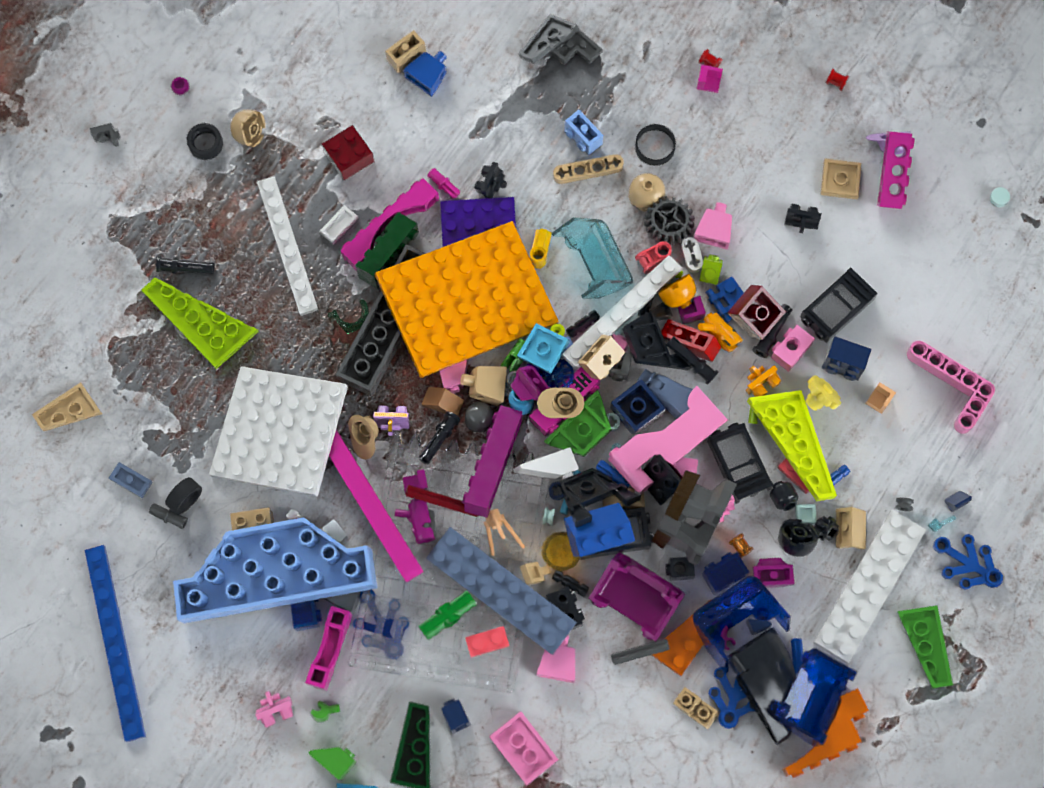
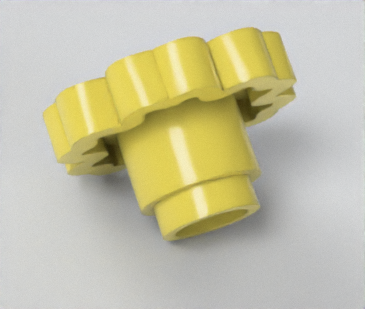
[805,375,841,411]

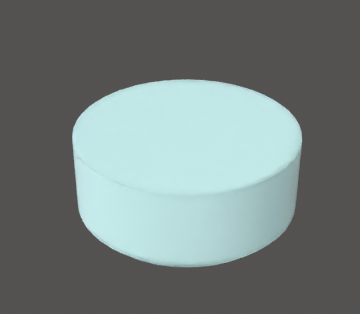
[990,187,1010,207]

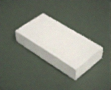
[319,205,359,245]

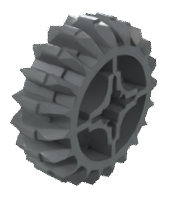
[644,196,695,246]

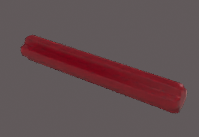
[405,485,478,517]

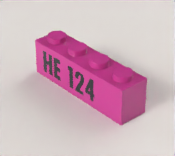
[529,367,600,437]

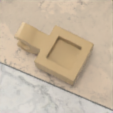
[520,562,552,585]

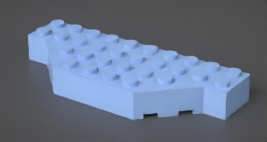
[173,517,377,623]

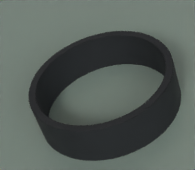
[635,124,676,166]

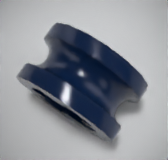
[549,481,564,500]

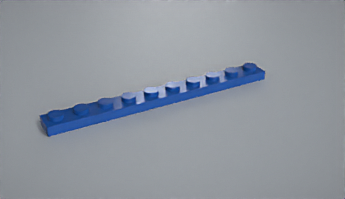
[84,545,146,742]

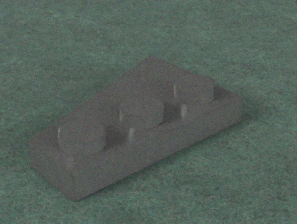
[519,14,579,64]

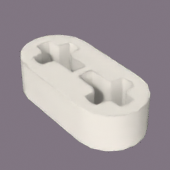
[681,237,703,273]

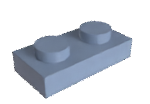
[109,462,153,499]

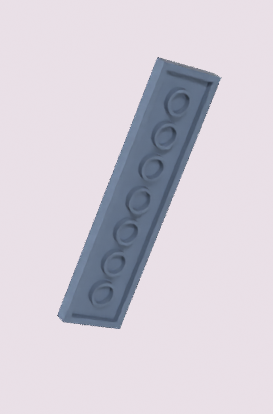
[426,527,577,655]

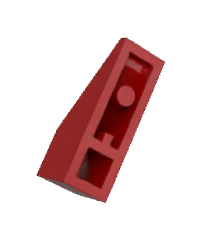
[661,319,722,362]

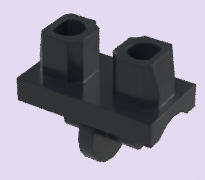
[474,162,507,198]
[784,204,821,233]

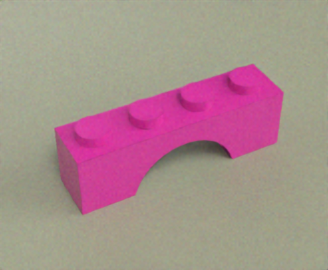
[305,606,353,691]

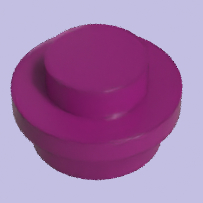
[171,77,190,95]

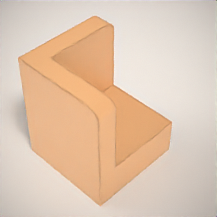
[865,382,896,414]

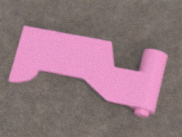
[608,386,728,494]

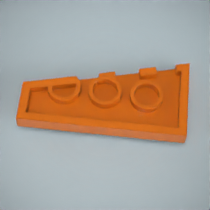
[651,600,727,676]

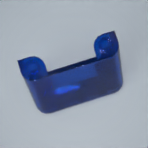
[775,648,857,747]

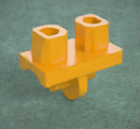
[745,365,781,397]

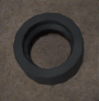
[186,123,223,160]
[165,477,202,515]

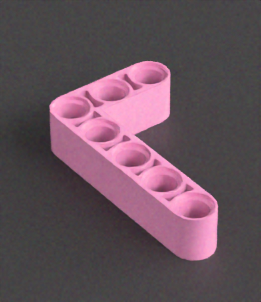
[907,341,995,434]

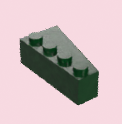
[355,212,419,289]
[389,701,430,788]

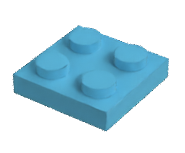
[517,323,570,374]

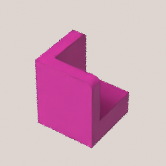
[697,65,723,93]

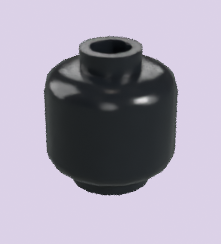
[769,481,799,511]

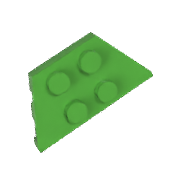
[544,390,612,457]

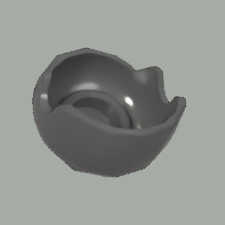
[464,401,494,432]

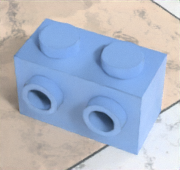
[565,110,603,155]

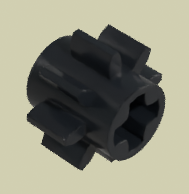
[814,516,839,541]

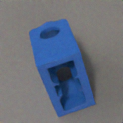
[404,51,447,97]

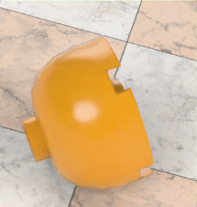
[658,274,696,309]

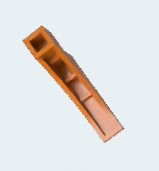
[782,688,869,778]

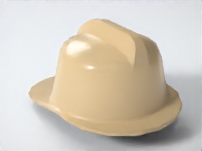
[537,387,584,418]
[348,415,379,460]

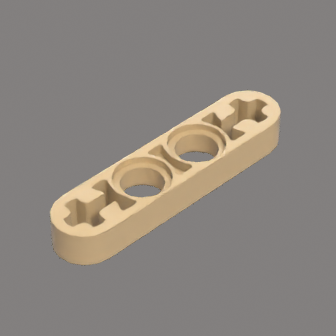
[553,154,624,184]

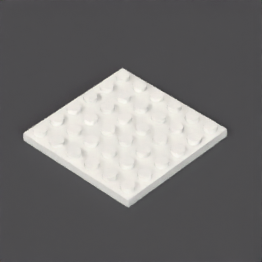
[209,366,348,497]

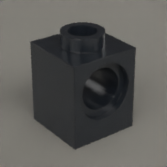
[665,557,695,581]

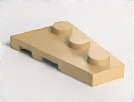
[32,382,102,431]

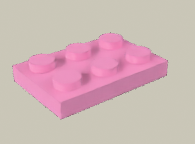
[489,711,558,786]

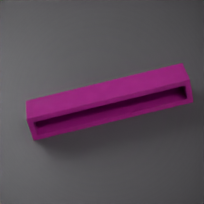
[462,405,523,518]

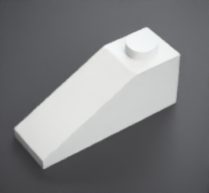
[513,448,579,480]

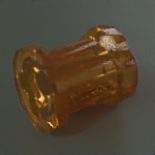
[728,533,754,559]

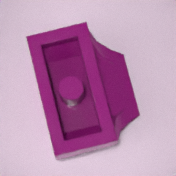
[510,365,549,401]
[753,558,795,588]

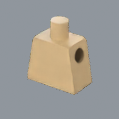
[460,366,507,406]

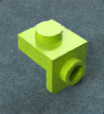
[699,254,723,285]

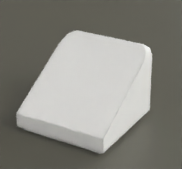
[321,519,348,543]

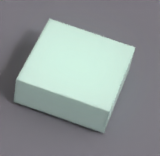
[795,504,816,525]

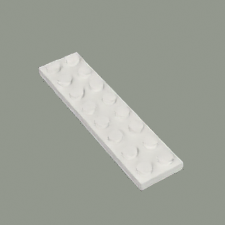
[813,509,926,664]

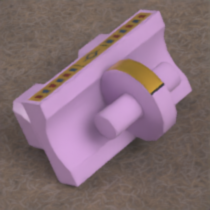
[373,406,409,436]

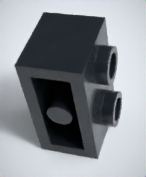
[546,586,585,630]

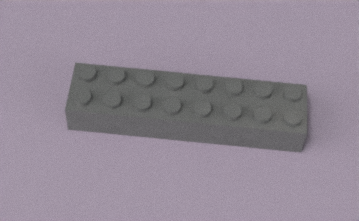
[336,244,426,397]

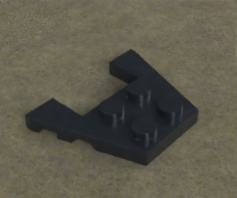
[622,302,692,370]
[560,468,641,527]

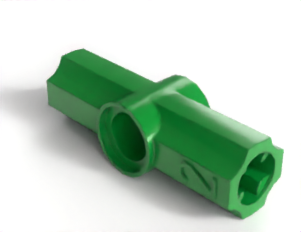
[418,590,477,641]

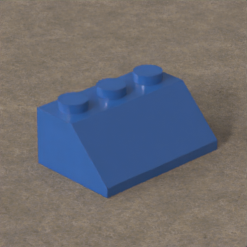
[563,503,635,557]

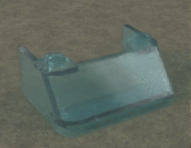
[552,217,633,299]

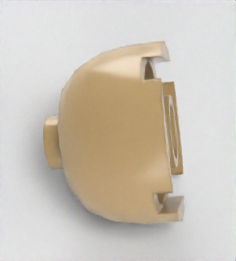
[230,109,266,147]
[629,173,665,211]

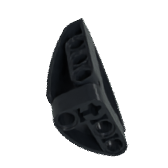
[725,627,798,745]

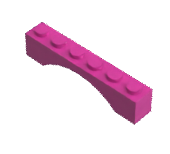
[340,178,439,271]

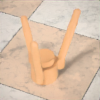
[484,509,525,556]

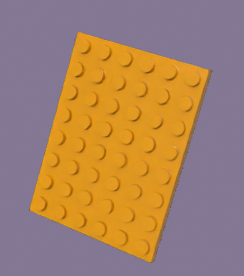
[375,221,559,378]

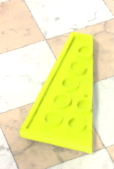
[747,390,837,501]

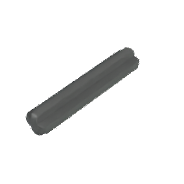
[611,639,670,665]

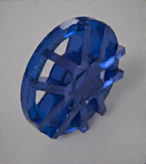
[539,359,574,388]

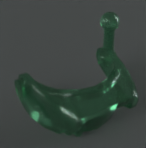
[328,299,369,334]

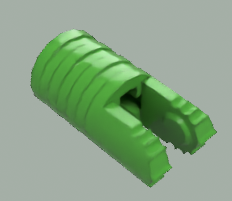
[500,338,525,374]

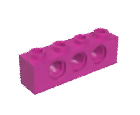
[877,131,915,209]

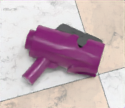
[394,499,437,544]

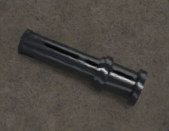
[156,256,215,274]
[752,304,793,358]
[666,336,719,385]
[419,411,460,464]

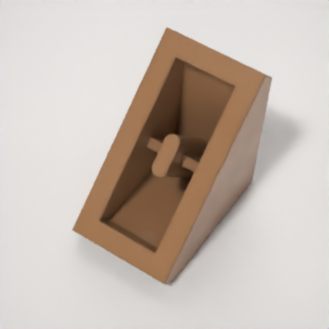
[422,387,464,416]

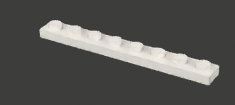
[257,176,318,316]
[562,255,682,369]

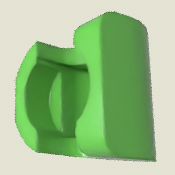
[310,701,340,723]

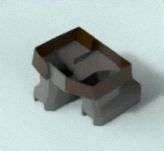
[652,470,737,566]

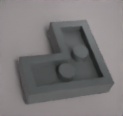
[551,29,602,65]

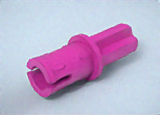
[427,168,460,199]

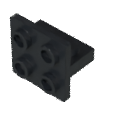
[643,454,681,506]

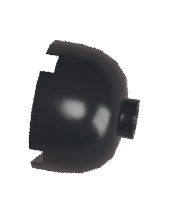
[778,519,819,557]

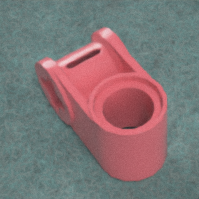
[635,242,672,274]

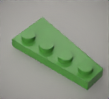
[897,605,953,689]

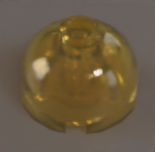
[541,531,580,571]

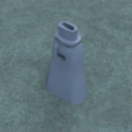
[637,369,693,419]

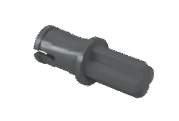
[149,503,188,529]

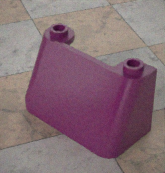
[588,552,685,641]

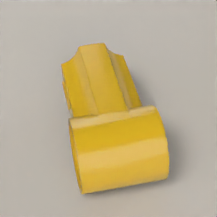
[530,229,552,269]

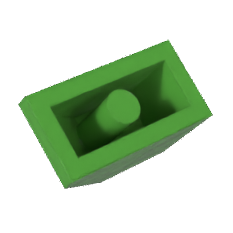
[308,747,357,781]

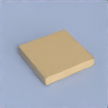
[820,159,862,199]

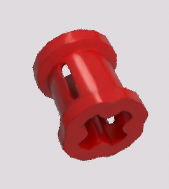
[698,49,722,68]
[826,68,849,91]

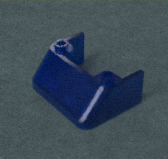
[693,576,791,674]

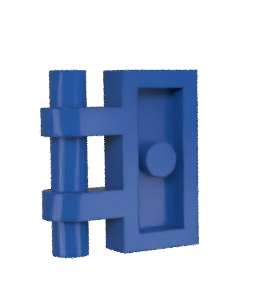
[705,276,744,323]

